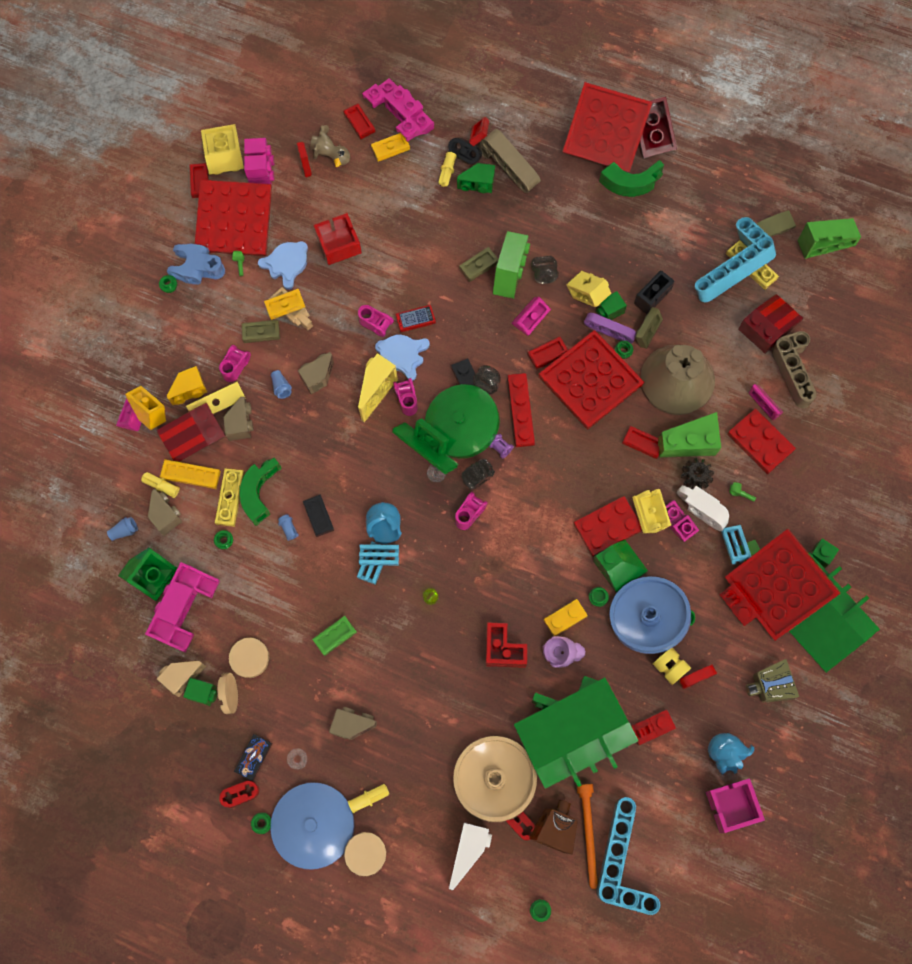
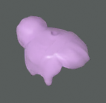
[542,636,586,668]

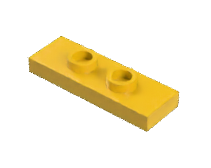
[160,459,221,489]

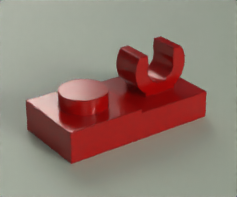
[719,582,762,626]
[631,710,676,746]

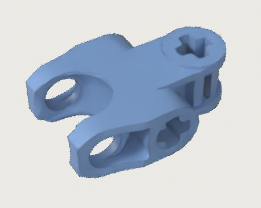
[167,244,225,285]

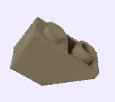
[298,352,334,394]
[223,396,254,441]
[148,489,182,536]
[329,707,377,740]

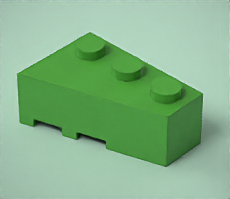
[797,218,861,259]
[493,231,530,299]
[658,412,721,457]

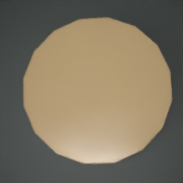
[229,638,269,678]
[217,673,238,714]
[344,832,386,876]

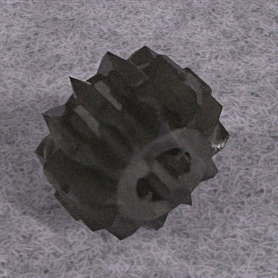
[681,458,714,489]
[461,459,495,489]

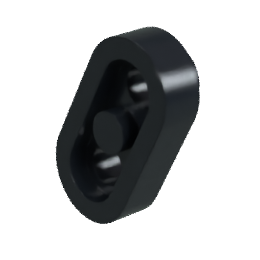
[448,137,482,164]

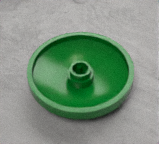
[425,384,500,459]

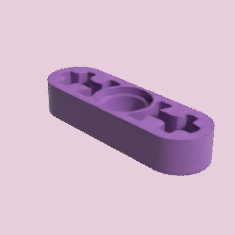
[584,313,636,344]

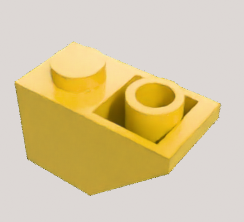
[167,366,207,406]

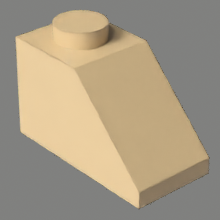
[157,661,206,697]

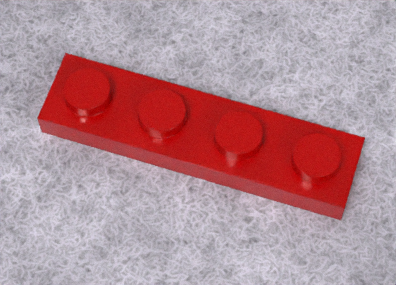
[508,373,535,447]

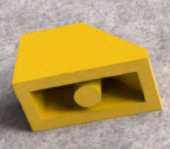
[125,386,166,430]

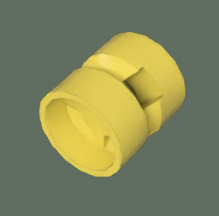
[653,648,691,685]

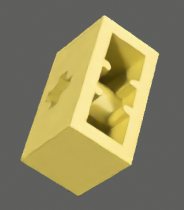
[566,271,611,307]

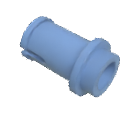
[278,515,299,541]

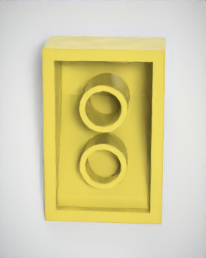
[201,124,244,175]
[358,353,398,422]

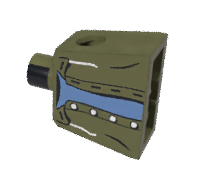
[745,659,799,703]

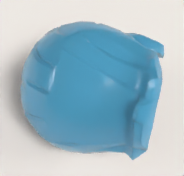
[366,502,402,544]
[708,733,754,775]

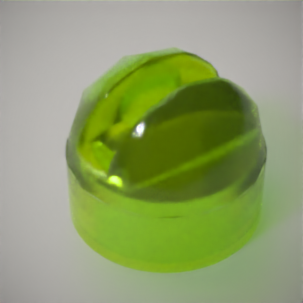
[423,588,439,605]

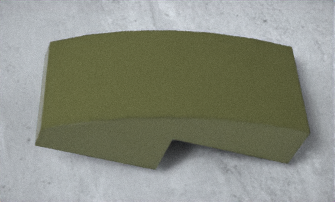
[756,210,796,237]

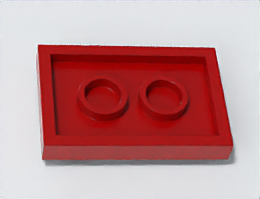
[727,408,796,475]
[574,496,642,557]

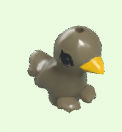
[310,125,350,167]

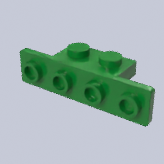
[392,418,458,474]

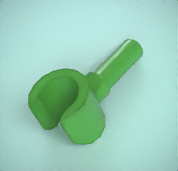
[232,251,245,276]
[730,482,756,502]

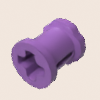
[489,434,514,459]

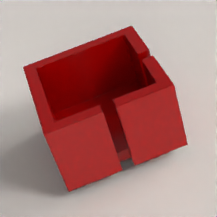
[314,213,362,265]

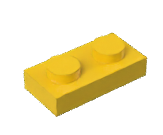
[371,133,410,162]
[264,289,305,320]
[543,599,588,636]

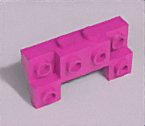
[362,78,434,142]
[145,562,220,653]

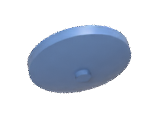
[610,577,691,654]
[271,783,354,869]

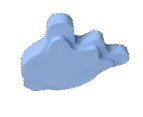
[258,241,308,290]
[375,335,430,381]

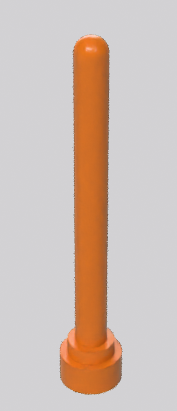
[576,784,598,889]

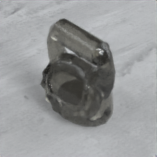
[531,255,559,284]
[473,365,501,394]

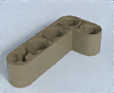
[478,129,541,193]
[772,331,816,409]

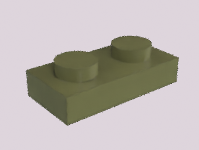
[459,247,499,282]
[635,307,663,349]
[242,320,280,343]

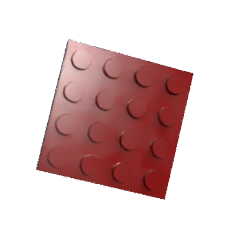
[563,82,652,173]
[195,180,272,256]
[538,330,644,430]
[725,529,840,641]

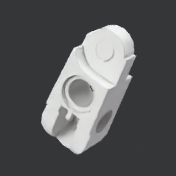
[677,485,729,531]

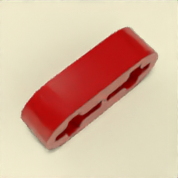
[679,664,717,689]
[219,781,259,808]
[506,812,535,841]

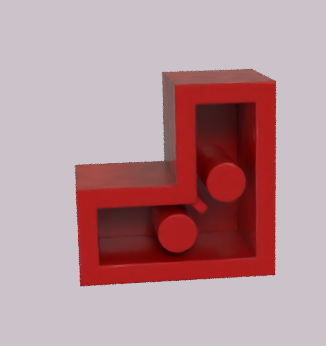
[486,623,527,668]

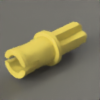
[438,152,457,187]
[141,472,180,498]
[348,784,389,813]

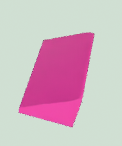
[512,297,551,336]
[749,384,783,420]
[116,398,142,431]

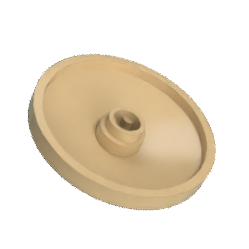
[454,736,537,822]

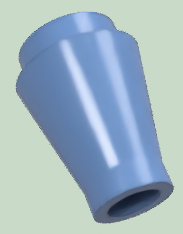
[271,370,292,399]
[107,517,138,541]

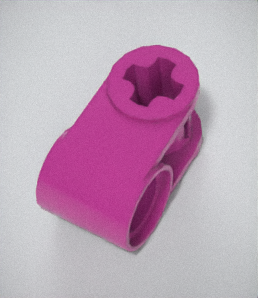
[358,305,394,337]
[219,345,251,382]
[393,378,418,416]
[455,492,488,530]

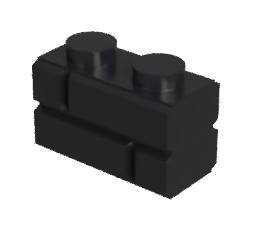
[634,270,675,314]

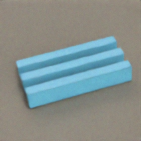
[721,525,751,564]
[357,541,389,585]
[359,544,399,566]

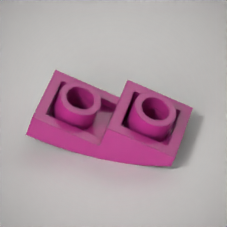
[665,500,699,542]

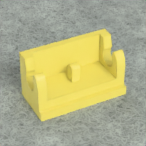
[632,489,671,533]

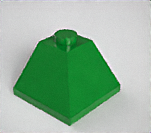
[593,540,648,593]
[118,548,177,601]

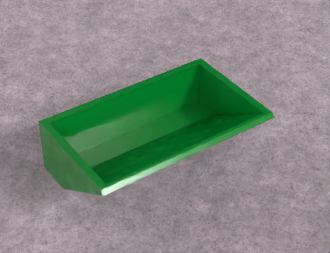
[789,552,880,673]
[514,678,639,789]

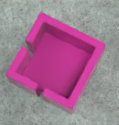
[244,138,275,185]
[706,779,765,833]

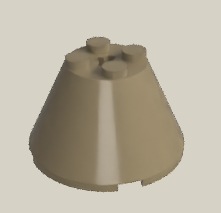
[640,345,715,415]

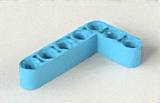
[695,217,776,302]
[597,797,660,915]

